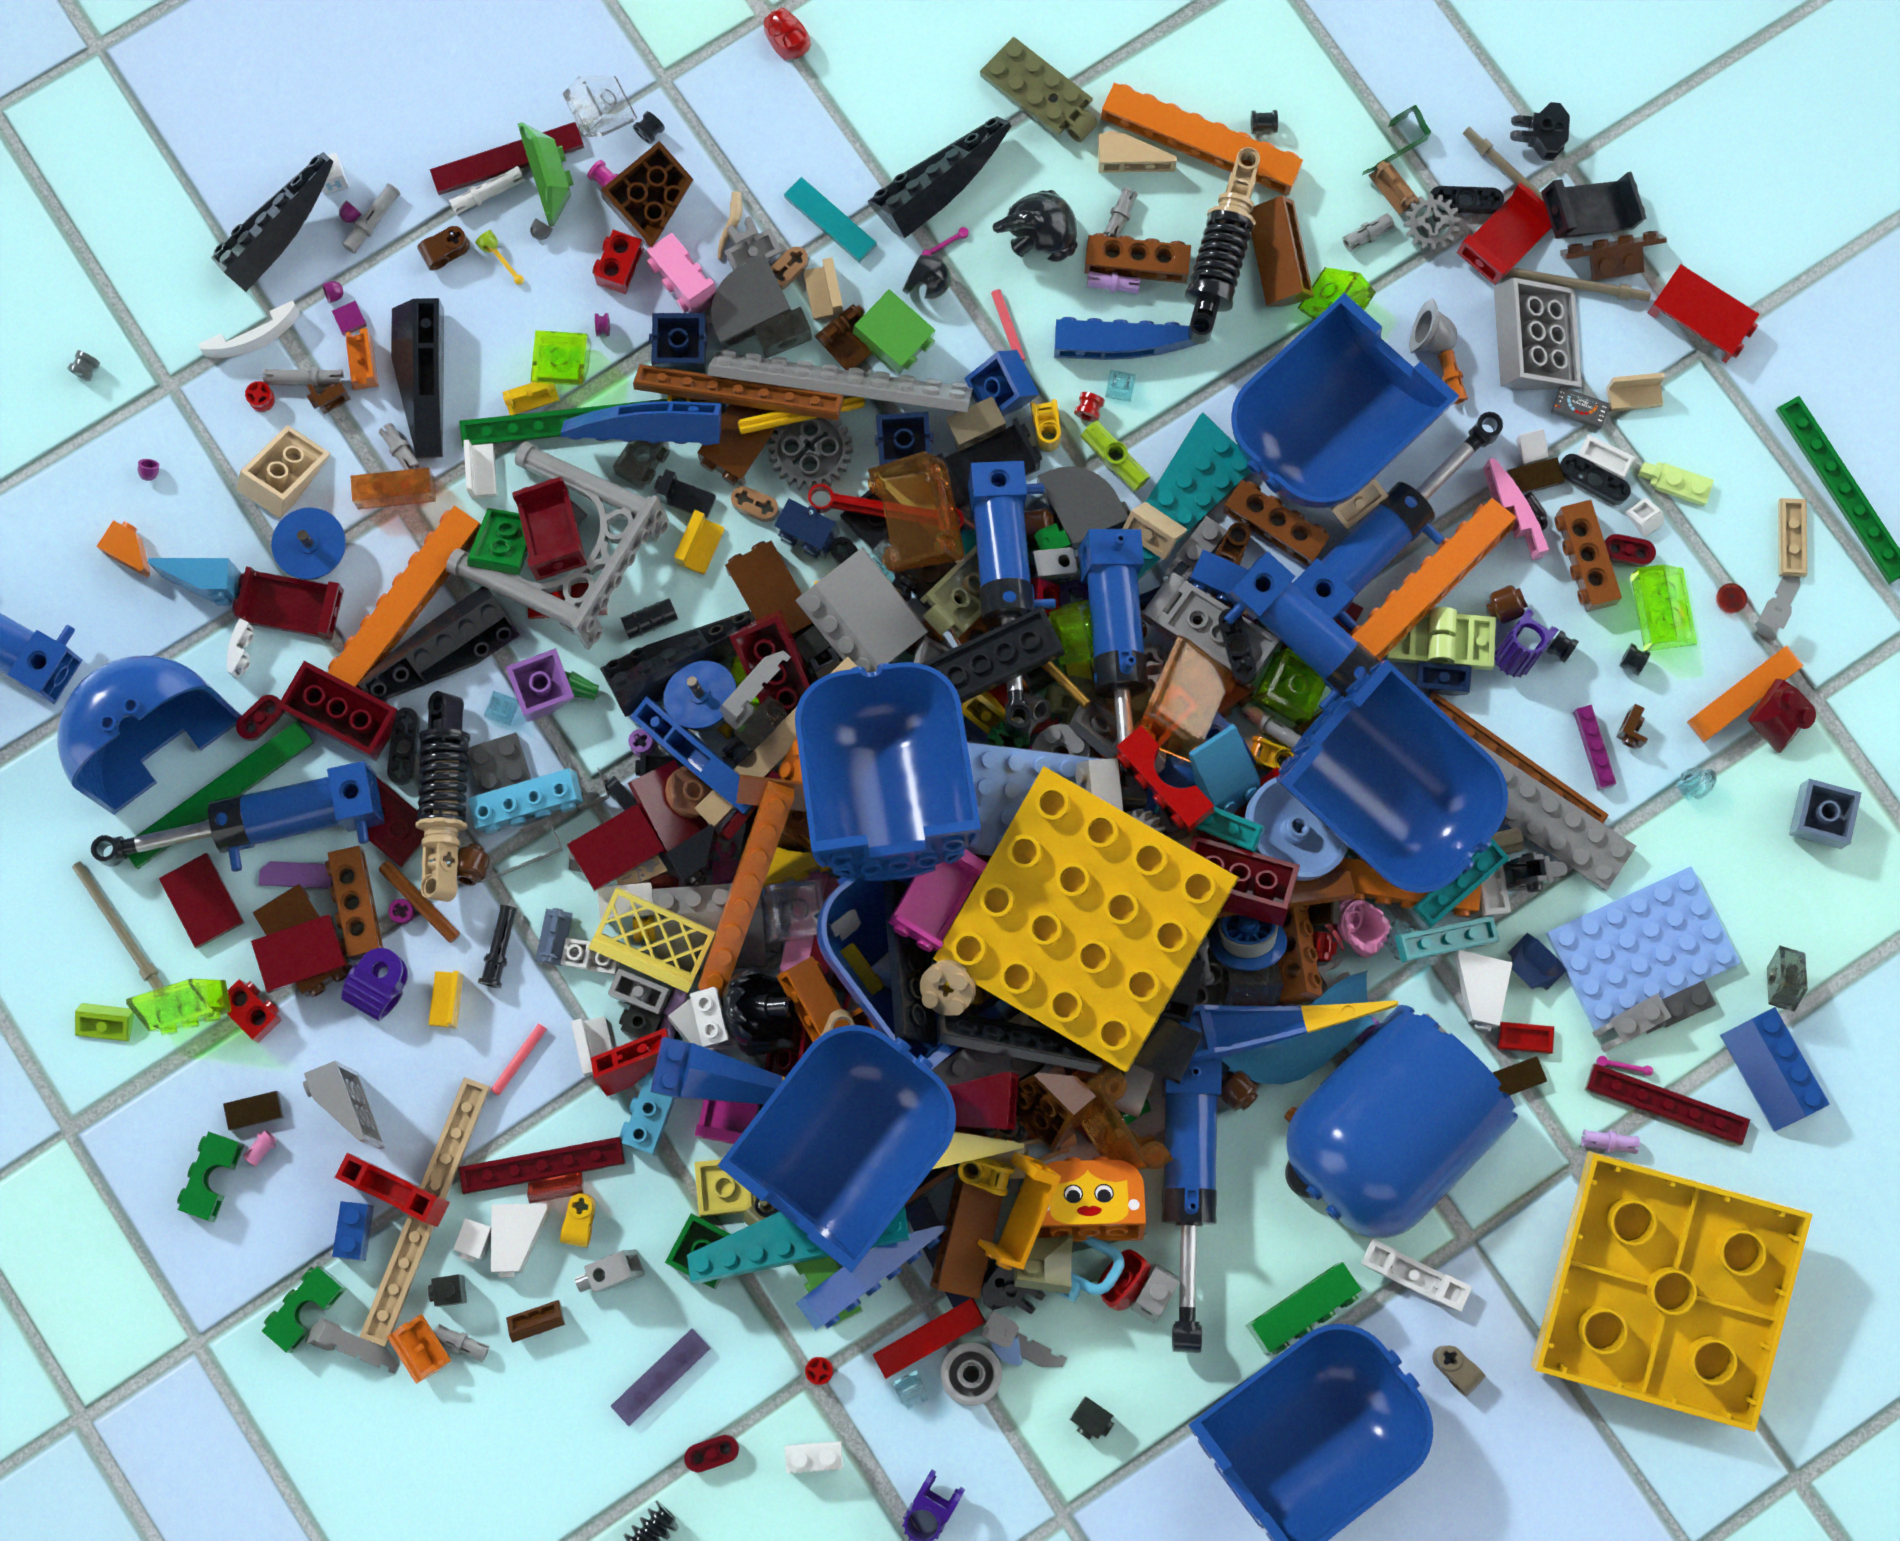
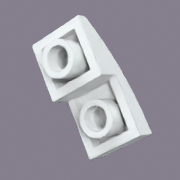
[227,618,255,679]
[561,938,620,975]

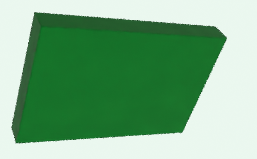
[467,508,528,575]

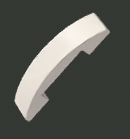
[198,300,300,358]
[1361,1239,1472,1312]

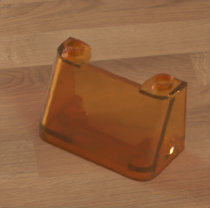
[868,451,964,572]
[1140,635,1236,762]
[1070,1059,1174,1170]

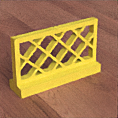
[588,887,716,993]

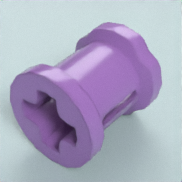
[628,729,655,757]

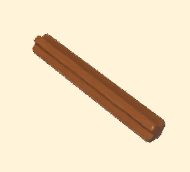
[379,860,460,943]

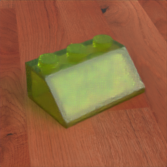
[1630,564,1697,651]
[126,979,231,1036]

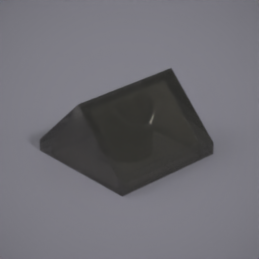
[1220,962,1284,1006]

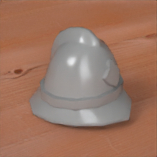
[1409,298,1457,354]

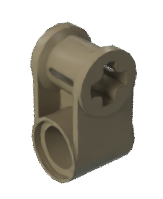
[1432,1345,1486,1397]

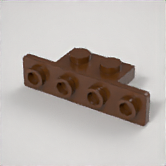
[1560,231,1667,281]

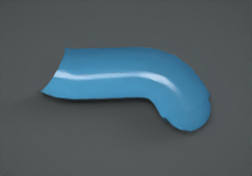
[1222,970,1375,1085]

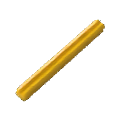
[738,396,865,434]

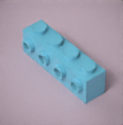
[468,768,584,834]
[620,1066,676,1156]

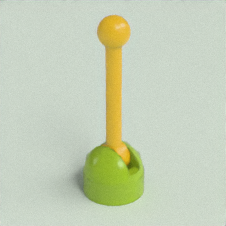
[475,230,524,285]

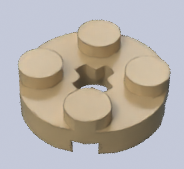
[920,960,976,1016]

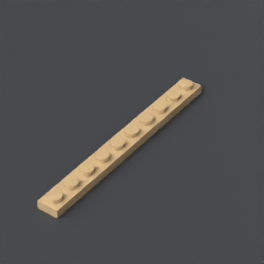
[359,1077,491,1347]

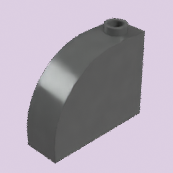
[711,254,794,350]
[1037,467,1130,551]

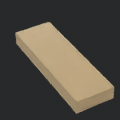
[1778,498,1807,577]

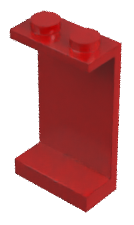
[1456,182,1552,286]
[1647,264,1760,363]

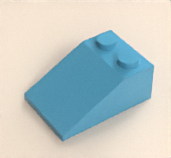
[148,558,241,606]
[1189,724,1261,814]

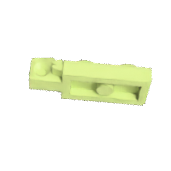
[1638,462,1714,506]

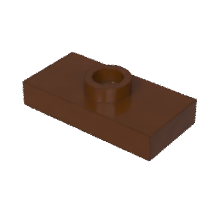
[506,1300,565,1343]

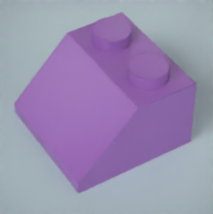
[506,648,574,722]

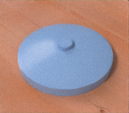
[1245,777,1348,881]

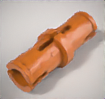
[1437,350,1468,404]

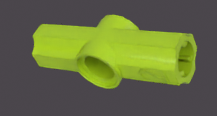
[1080,420,1151,492]

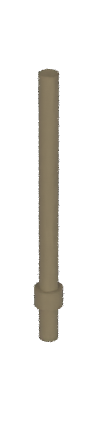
[1462,126,1576,237]
[1505,268,1651,302]
[72,861,168,997]

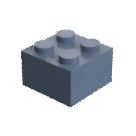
[1789,778,1862,849]

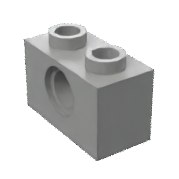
[608,968,671,1017]

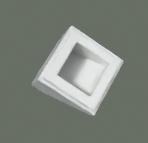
[1516,429,1549,465]
[1625,498,1664,537]

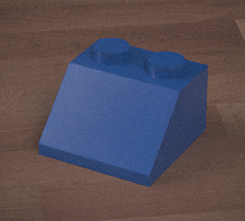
[964,350,1040,417]

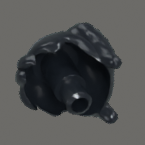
[992,190,1078,262]
[721,968,795,1056]

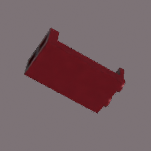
[512,477,587,581]
[232,566,344,640]

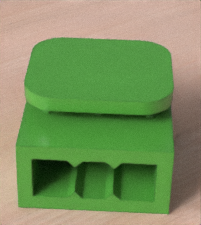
[853,289,936,374]

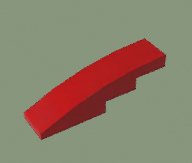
[872,1298,986,1379]

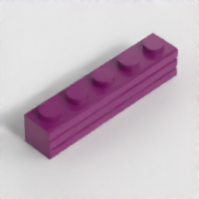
[1573,705,1617,791]

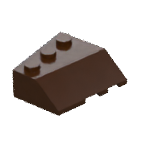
[601,141,694,247]

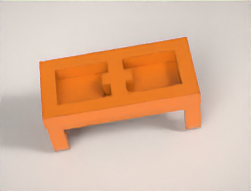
[345,328,379,390]
[387,1314,451,1384]

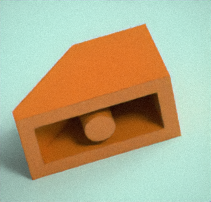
[96,520,151,578]

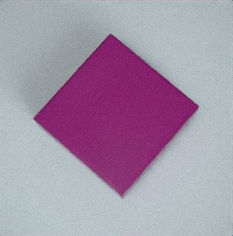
[332,301,367,336]

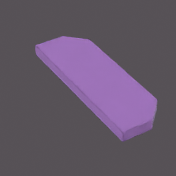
[258,861,333,889]

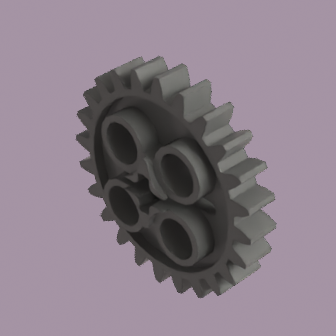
[768,418,853,491]

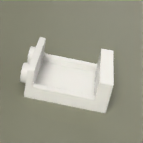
[690,987,738,1050]

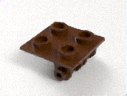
[814,304,872,371]

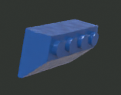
[1720,1007,1830,1132]

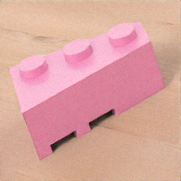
[646,233,716,313]

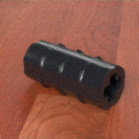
[620,598,678,640]

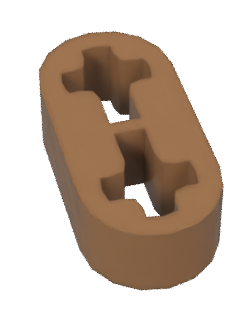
[771,246,809,290]
[731,486,779,522]

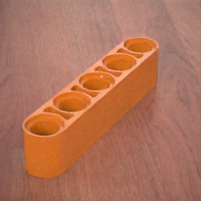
[1687,645,1804,743]

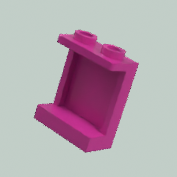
[695,1100,759,1144]

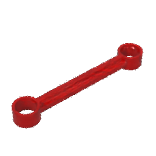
[808,484,964,536]

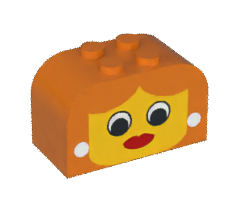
[1036,1157,1146,1242]

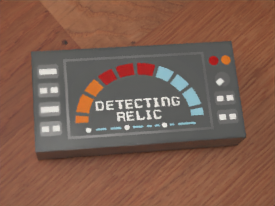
[1551,386,1610,429]

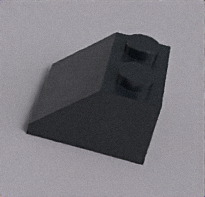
[666,824,718,887]

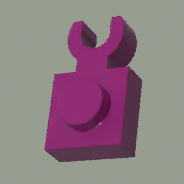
[712,841,739,885]

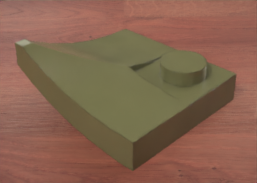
[1014,1235,1073,1294]

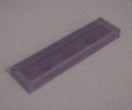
[610,1328,711,1427]

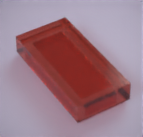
[527,1172,584,1204]

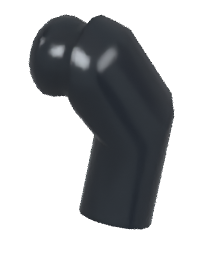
[1524,492,1548,531]

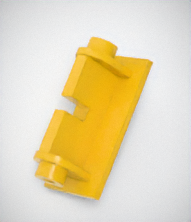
[502,376,560,415]

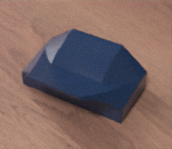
[1416,661,1472,696]
[1507,933,1567,991]

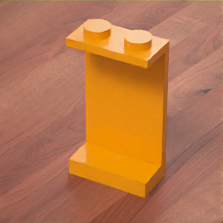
[977,1152,1061,1270]

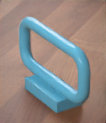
[1056,1236,1124,1303]

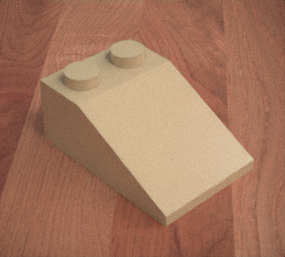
[237,425,330,518]

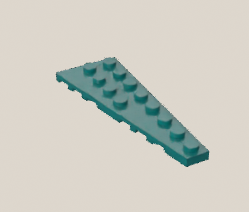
[1138,412,1252,581]
[687,1205,910,1284]

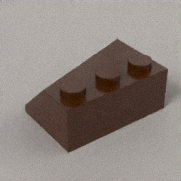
[1016,1072,1096,1152]

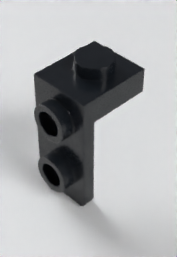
[654,469,716,519]

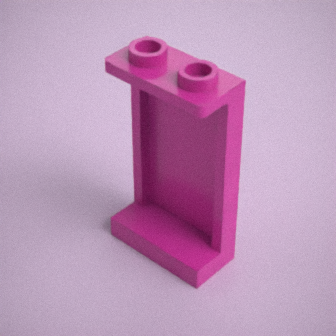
[888,849,988,952]

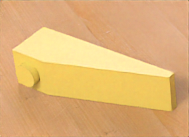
[932,1132,1024,1169]

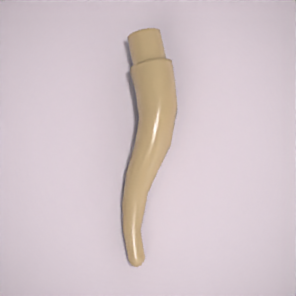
[718,191,743,260]

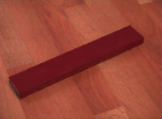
[429,121,585,195]
[1584,1063,1751,1146]
[458,1137,626,1195]

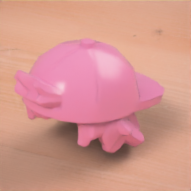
[1336,899,1391,958]

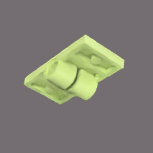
[1386,607,1496,670]

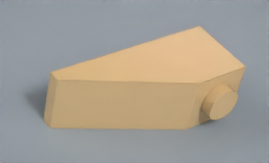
[1097,131,1177,173]

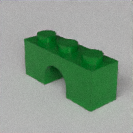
[177,1131,245,1222]
[261,1266,347,1353]

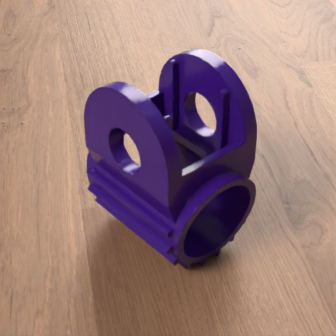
[1494,608,1559,678]
[341,948,408,1021]
[902,1469,965,1541]

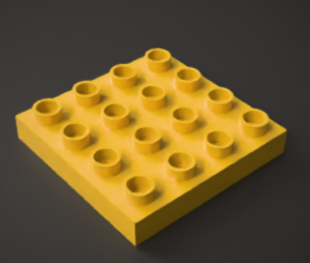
[933,766,1239,1072]
[1531,1151,1813,1432]

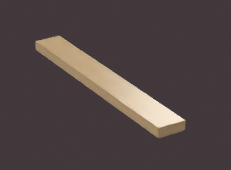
[695,656,858,828]

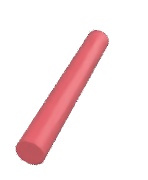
[991,289,1026,362]
[490,1023,547,1096]

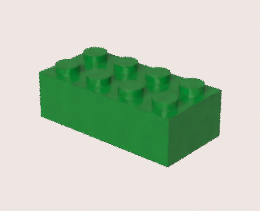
[1245,1262,1362,1355]

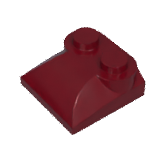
[1747,678,1816,753]

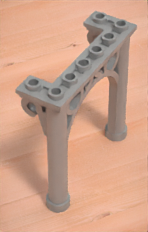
[446,441,669,650]

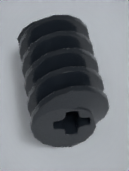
[623,1500,678,1541]

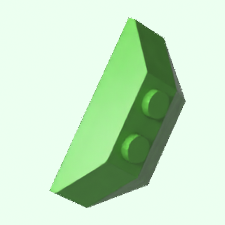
[517,122,574,227]

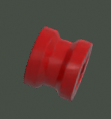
[245,381,275,412]
[1074,392,1105,422]
[805,1357,833,1385]

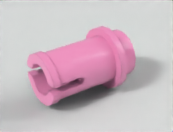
[243,1130,277,1166]

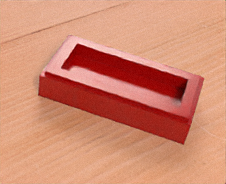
[1497,1021,1554,1054]

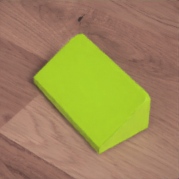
[75,1003,134,1042]

